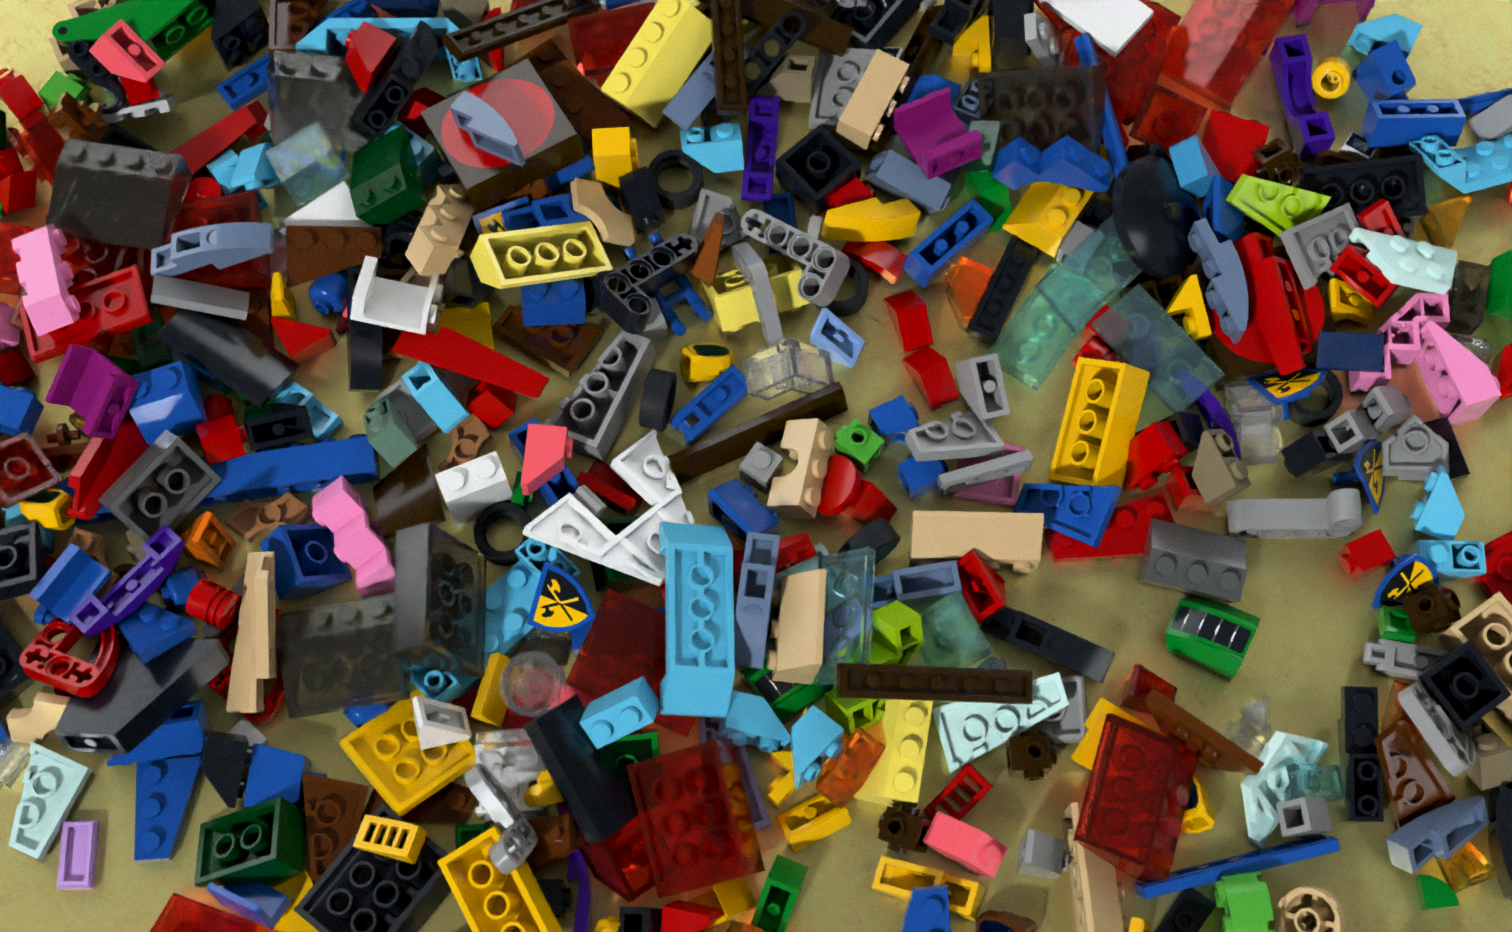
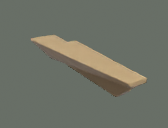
[226,552,277,713]

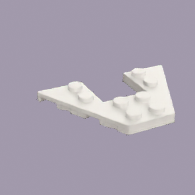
[522,429,695,586]

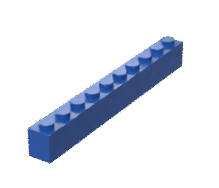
[54,434,381,527]

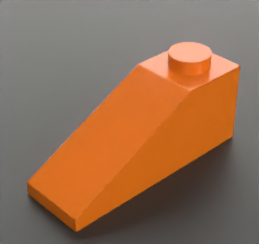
[181,511,236,571]

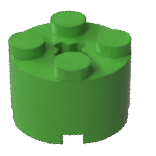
[1213,871,1275,932]

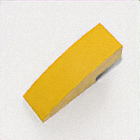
[821,197,921,242]
[871,855,985,922]

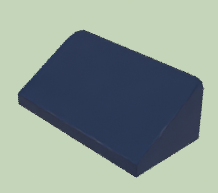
[1316,331,1384,372]

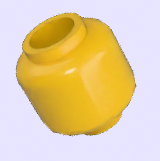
[1311,56,1352,99]

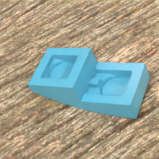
[272,380,343,441]

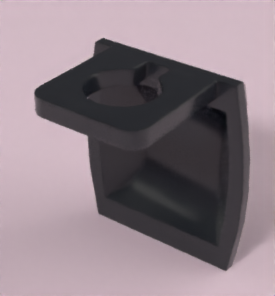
[378,209,423,269]

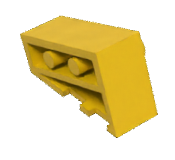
[592,127,640,198]

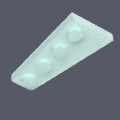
[932,672,1069,773]

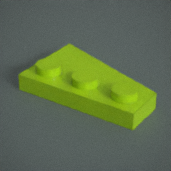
[1226,174,1331,239]

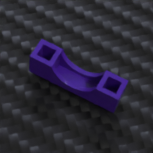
[1268,34,1335,159]

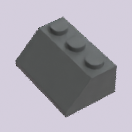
[98,430,222,542]
[1137,518,1247,603]

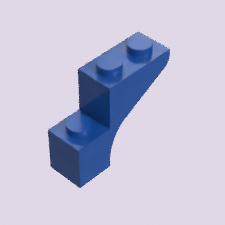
[991,135,1113,192]

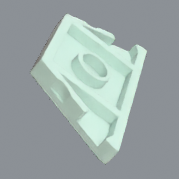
[1349,227,1458,295]
[1241,730,1328,849]

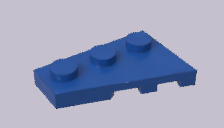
[1012,483,1123,548]
[114,601,197,665]
[134,756,201,863]
[901,885,950,932]

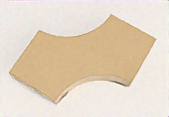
[570,178,635,247]
[6,692,71,746]

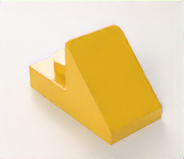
[952,15,991,82]
[1162,274,1212,341]
[1325,278,1377,326]
[768,751,797,810]
[688,876,757,932]

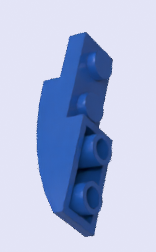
[501,191,622,231]

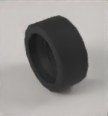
[648,149,704,210]
[814,257,869,317]
[1288,364,1343,427]
[639,368,677,431]
[473,502,533,566]
[838,518,900,575]

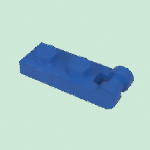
[669,364,754,445]

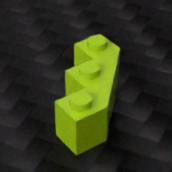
[824,600,924,737]

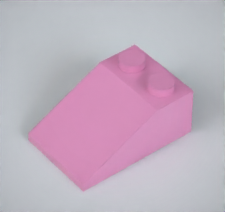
[1414,320,1502,427]

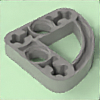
[1397,680,1476,777]

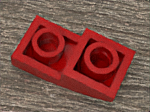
[841,241,908,284]

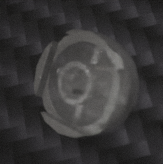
[497,650,567,718]

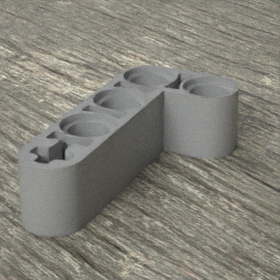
[741,209,850,307]
[1227,488,1363,538]

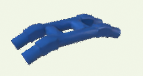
[622,231,713,336]

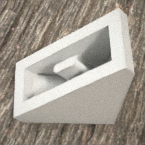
[412,696,472,750]

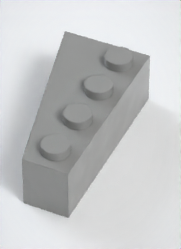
[542,330,657,462]

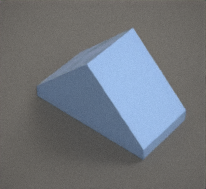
[809,308,865,367]

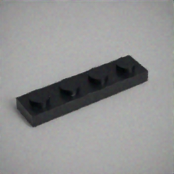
[966,234,1040,345]

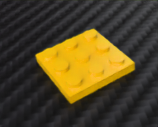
[339,688,481,818]

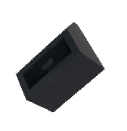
[211,0,269,72]

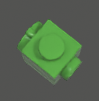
[38,71,93,112]
[834,418,885,474]

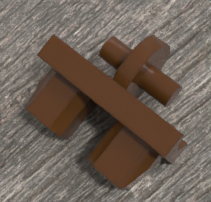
[48,91,106,150]
[32,423,89,476]

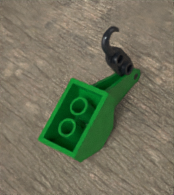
[52,0,217,114]

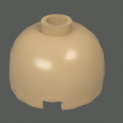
[1275,886,1348,932]

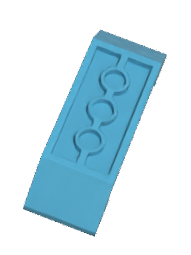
[296,18,483,82]
[1409,134,1512,194]
[659,522,735,718]
[392,538,582,703]

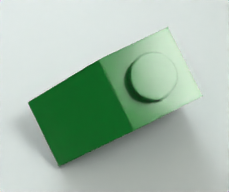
[965,158,1012,233]
[749,855,809,932]

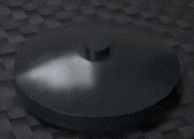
[1112,155,1200,278]

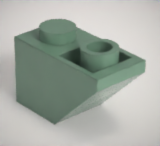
[363,397,418,468]

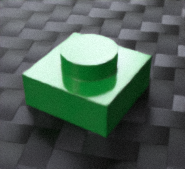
[511,471,536,511]
[1377,605,1417,644]

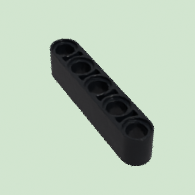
[700,11,806,127]

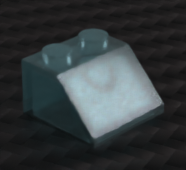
[265,120,351,209]
[919,590,994,668]

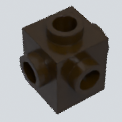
[1251,138,1302,186]
[1402,583,1462,634]
[1005,731,1057,781]
[878,803,933,855]

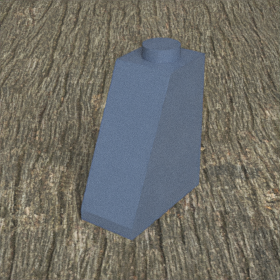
[861,149,952,214]

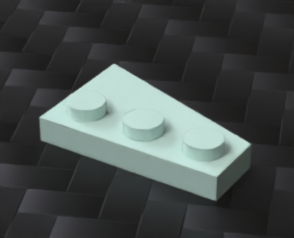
[8,741,93,861]

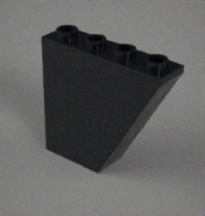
[54,634,231,754]

